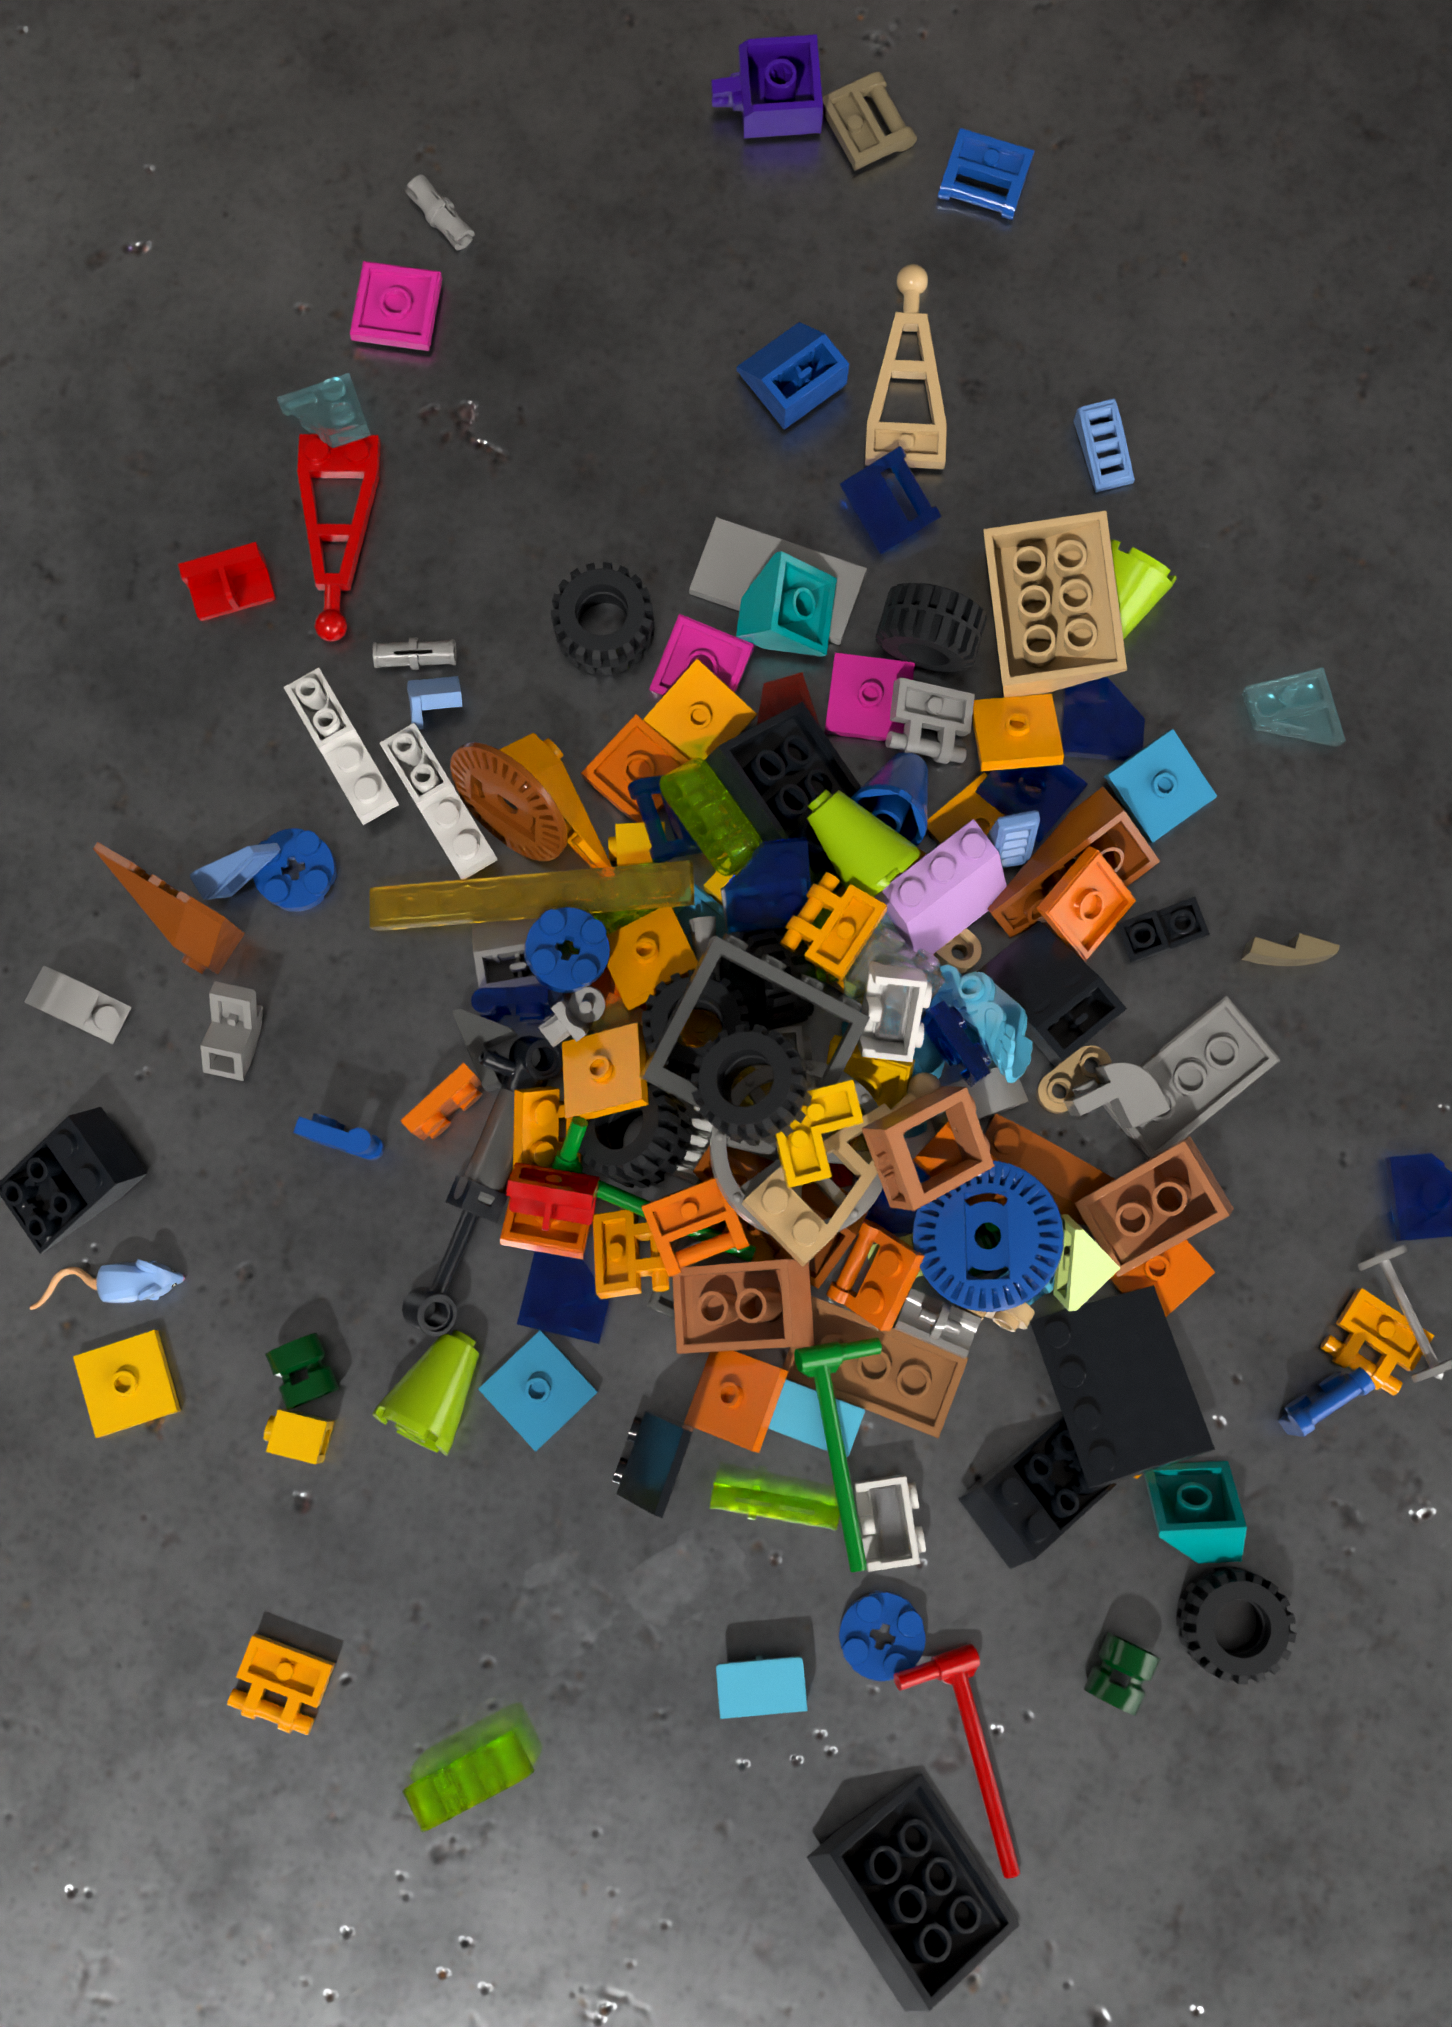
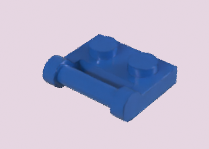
[938,128,1034,220]
[293,1113,385,1160]
[1278,1367,1375,1437]

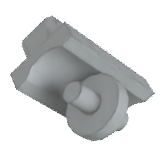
[539,986,606,1047]
[894,1288,982,1359]

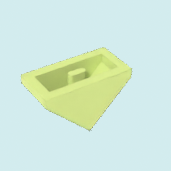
[1053,1214,1120,1311]

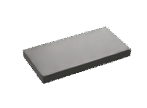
[689,517,867,645]
[1102,996,1280,1160]

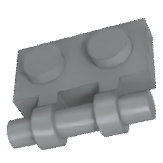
[886,677,975,764]

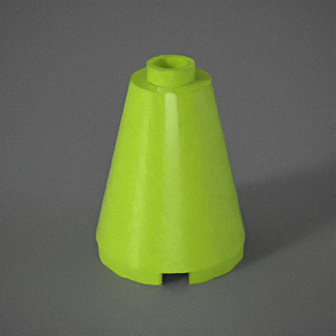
[1110,539,1177,640]
[807,789,921,897]
[372,1330,479,1455]

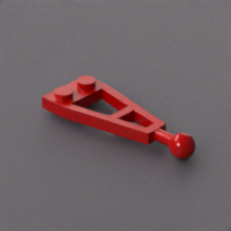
[297,434,381,642]

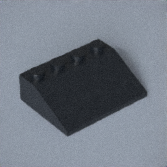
[696,701,861,893]
[1030,1285,1215,1491]
[807,1773,1020,2012]

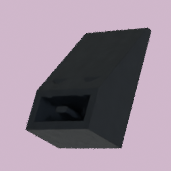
[977,921,1127,1068]
[0,1107,148,1254]
[958,1416,1117,1569]

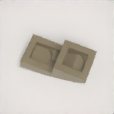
[1241,933,1340,966]

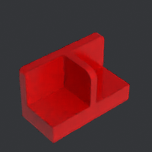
[178,542,276,621]
[506,1162,599,1231]

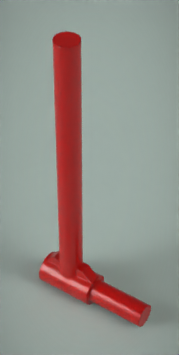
[893,1644,1021,1879]

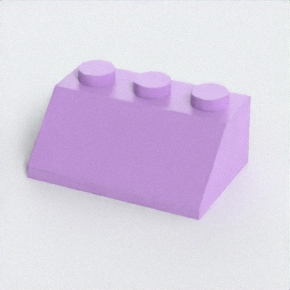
[874,819,1007,967]

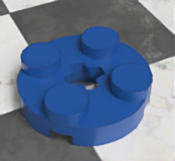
[253,828,337,912]
[524,907,610,993]
[839,1591,926,1681]

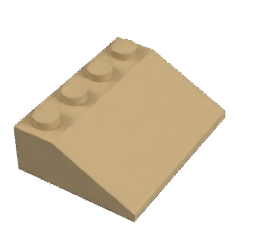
[983,511,1127,697]

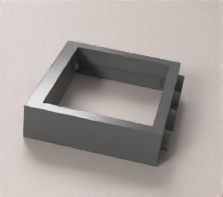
[639,934,870,1148]

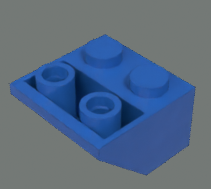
[736,322,849,429]

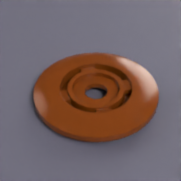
[450,742,568,861]

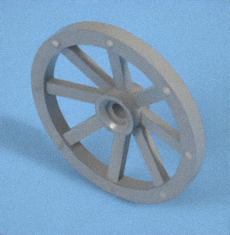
[710,1060,883,1234]

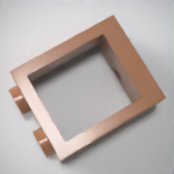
[861,1086,994,1211]

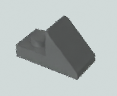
[452,1008,518,1092]

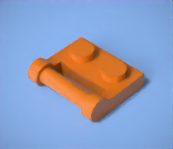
[641,1177,750,1277]
[826,1219,924,1331]

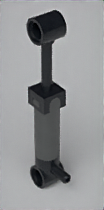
[402,1035,563,1336]

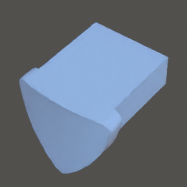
[407,676,463,730]

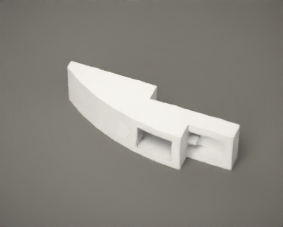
[283,668,399,825]
[379,723,498,881]

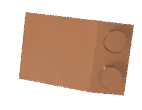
[1074,1136,1234,1277]
[672,1259,814,1354]

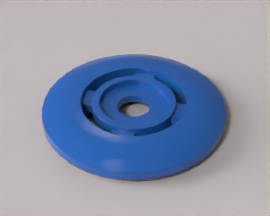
[913,1161,1064,1312]

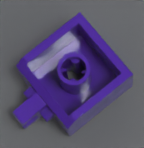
[711,34,823,138]

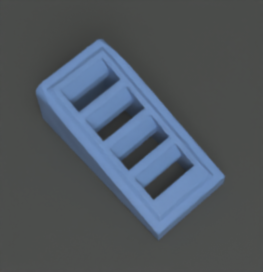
[1073,399,1135,493]
[987,810,1040,868]
[190,843,281,900]

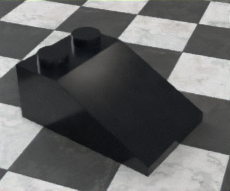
[612,1410,694,1518]

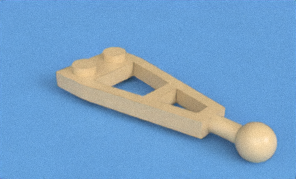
[865,264,947,469]
[742,1072,941,1267]

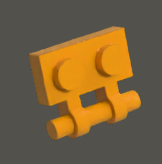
[780,872,887,981]
[513,1086,582,1168]
[593,1210,669,1299]
[1320,1288,1434,1396]
[227,1633,335,1735]

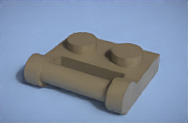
[822,72,917,170]

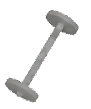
[1357,1244,1452,1383]

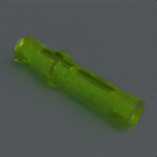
[710,1482,840,1531]

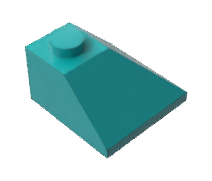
[736,551,837,656]
[1144,1461,1247,1564]

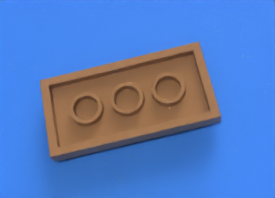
[782,1296,968,1438]

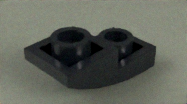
[1116,897,1210,963]

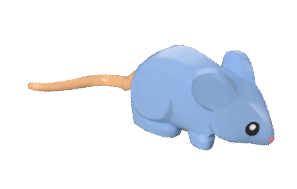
[30,1259,185,1310]

